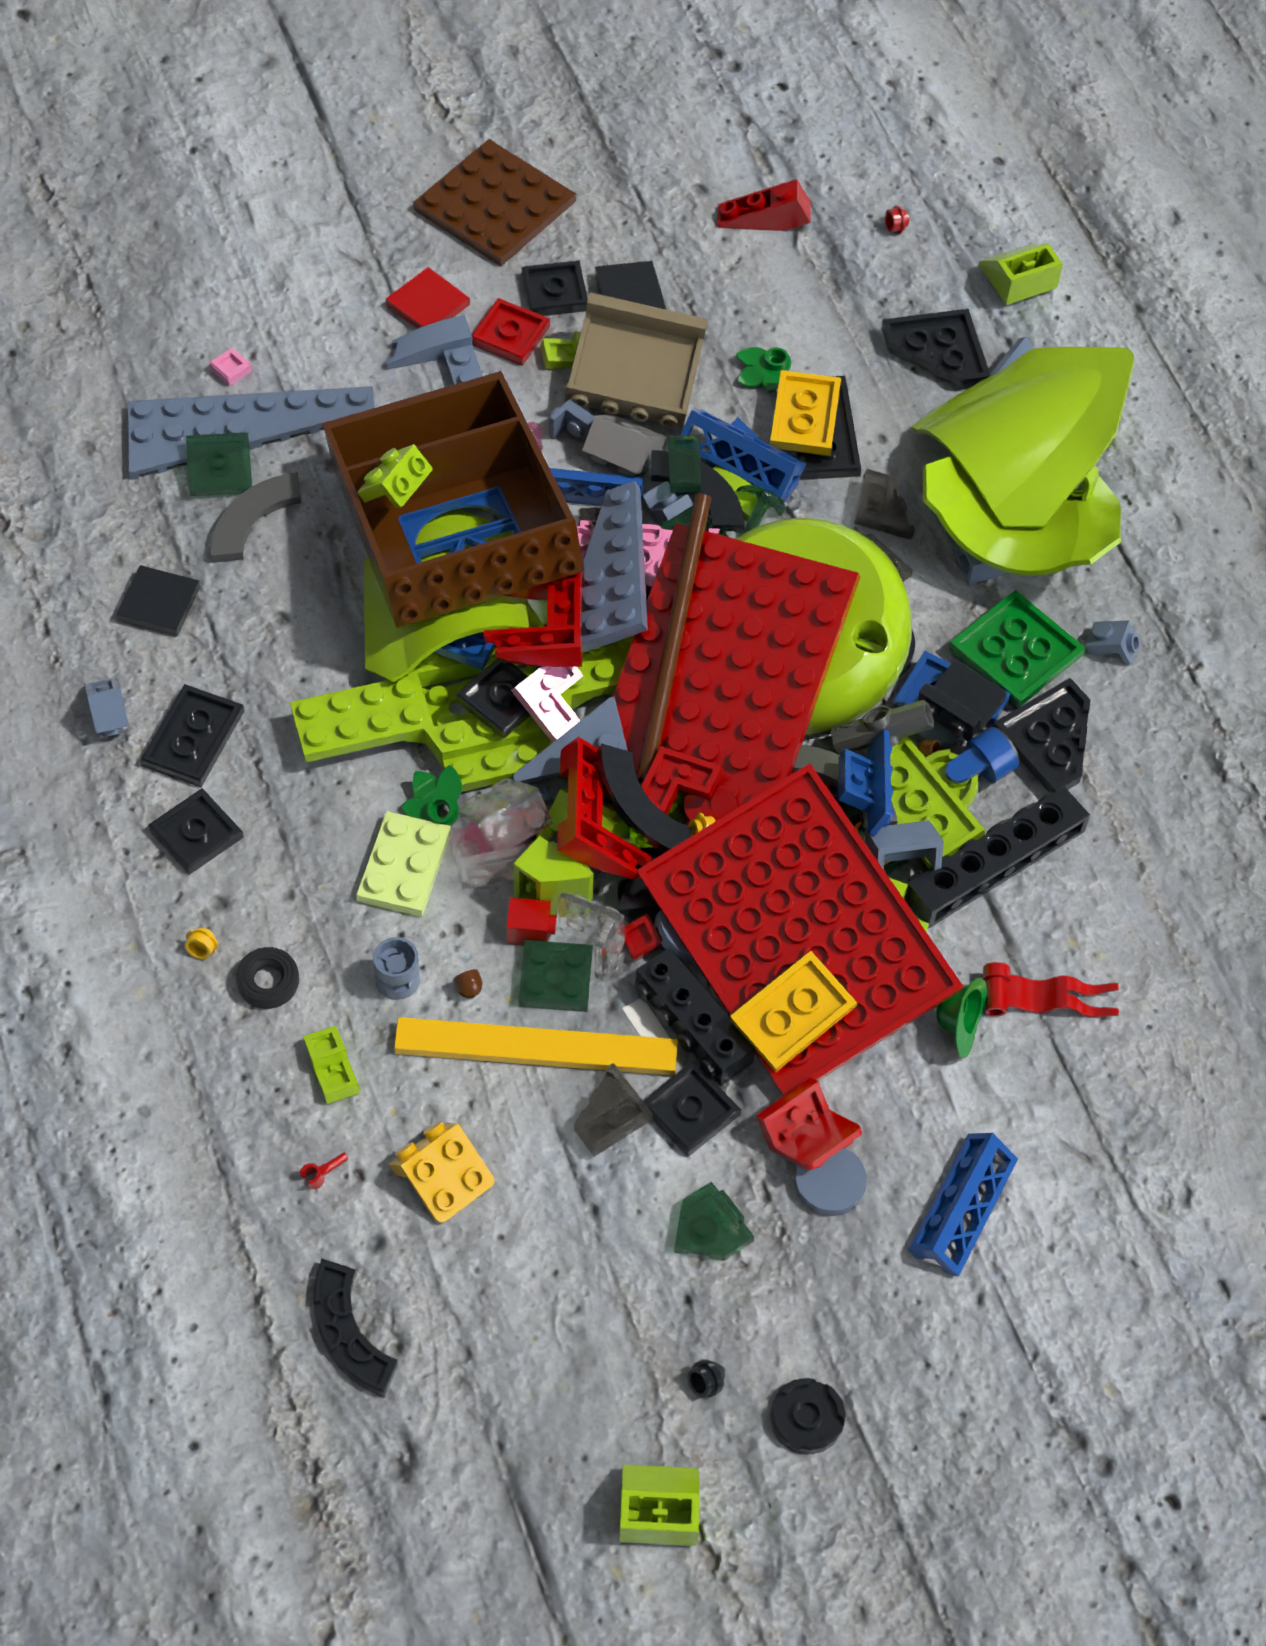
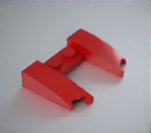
[483,572,583,667]
[557,736,651,880]

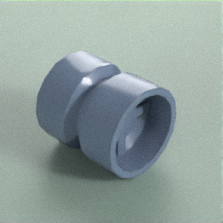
[373,937,420,1000]

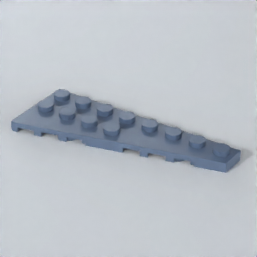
[128,386,374,480]

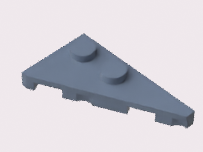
[513,697,628,786]

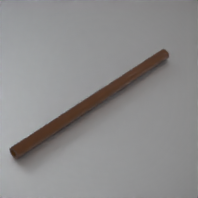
[637,494,711,782]

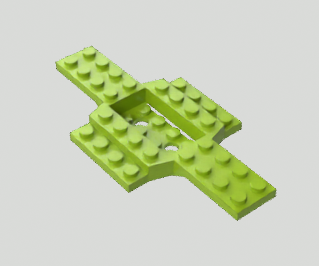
[290,635,635,792]

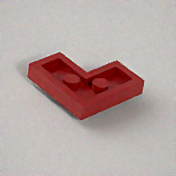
[641,746,723,815]

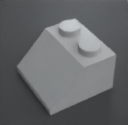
[582,414,668,477]

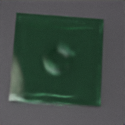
[186,432,252,497]

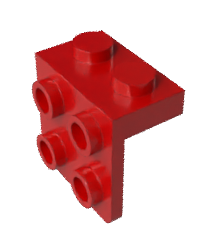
[756,1077,862,1170]

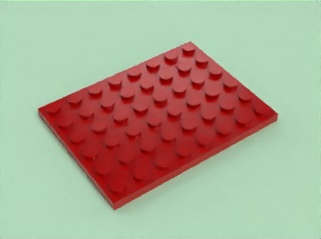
[613,523,861,807]
[636,763,964,1096]

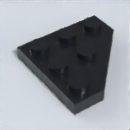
[881,309,990,388]
[993,678,1091,793]

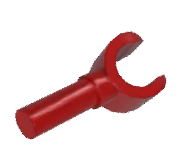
[300,1152,349,1189]

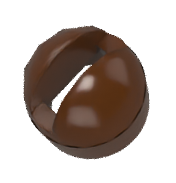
[917,739,943,758]
[452,969,483,999]

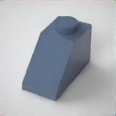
[85,677,129,736]

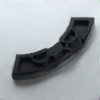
[651,450,744,532]
[597,744,691,853]
[313,1258,398,1398]

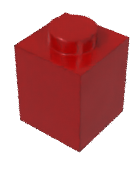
[506,898,557,947]

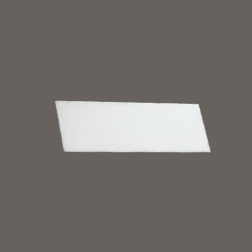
[622,999,670,1039]

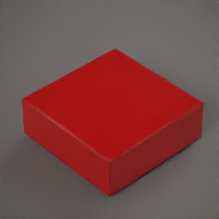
[618,914,663,961]

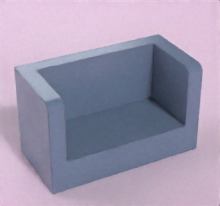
[864,820,943,870]

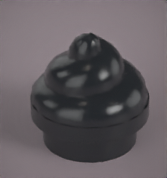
[687,1359,725,1397]

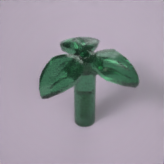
[736,485,786,534]

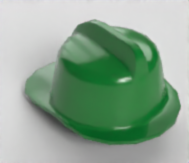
[936,978,987,1058]

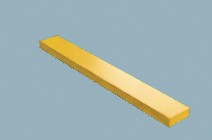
[394,1017,678,1076]

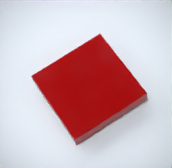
[386,267,470,329]
[472,298,551,366]

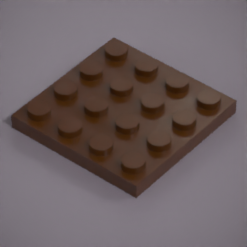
[413,139,576,266]

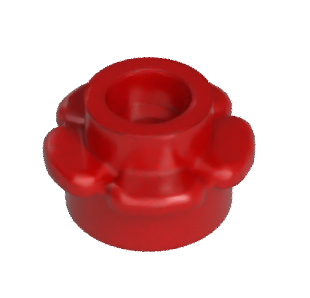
[885,205,909,234]

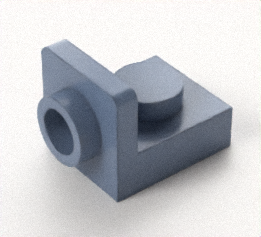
[549,399,594,442]
[641,481,693,523]

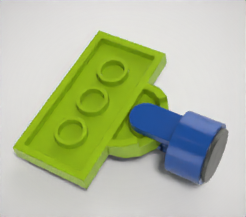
[890,727,1019,869]

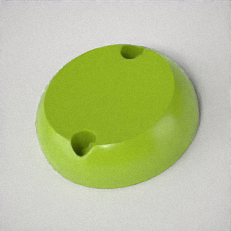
[736,518,912,735]

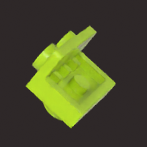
[357,444,432,508]

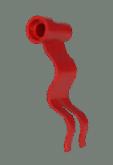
[983,962,1119,1018]

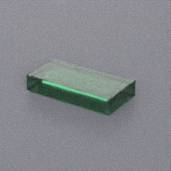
[668,435,701,493]

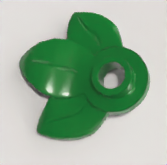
[736,347,791,392]
[401,765,463,826]

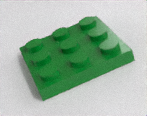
[949,590,1086,708]

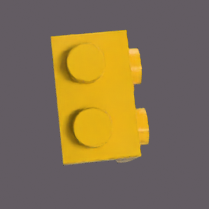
[388,1121,494,1222]

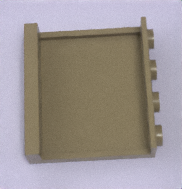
[565,292,708,428]

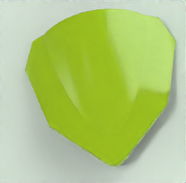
[911,347,1135,528]
[922,455,1122,576]
[363,509,548,682]

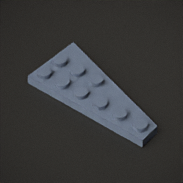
[581,481,648,653]

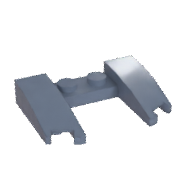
[386,315,483,385]

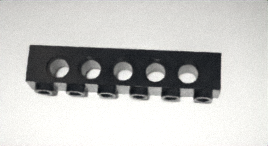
[904,787,1090,929]

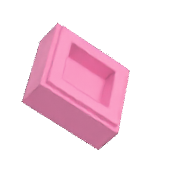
[209,348,252,387]

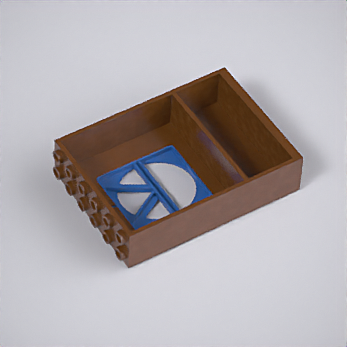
[322,371,585,628]

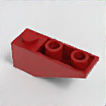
[717,179,811,231]

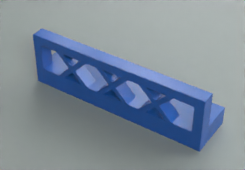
[677,410,806,499]
[550,468,644,506]
[908,1133,1018,1276]

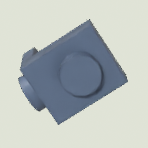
[1085,620,1140,664]

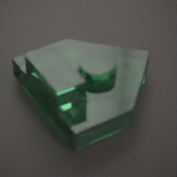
[674,1181,754,1261]

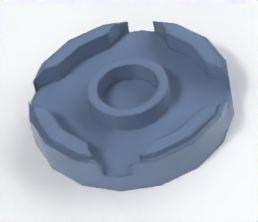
[794,1148,867,1216]

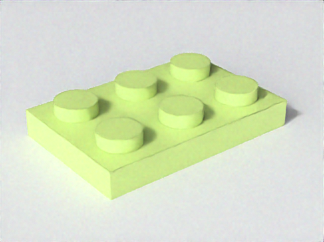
[356,811,451,917]

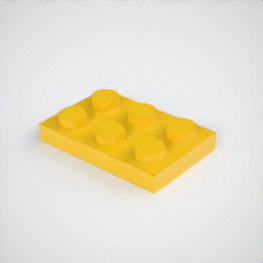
[770,370,841,456]
[730,951,857,1072]

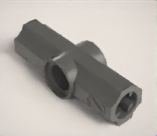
[831,700,934,754]

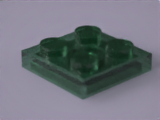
[518,940,593,1012]

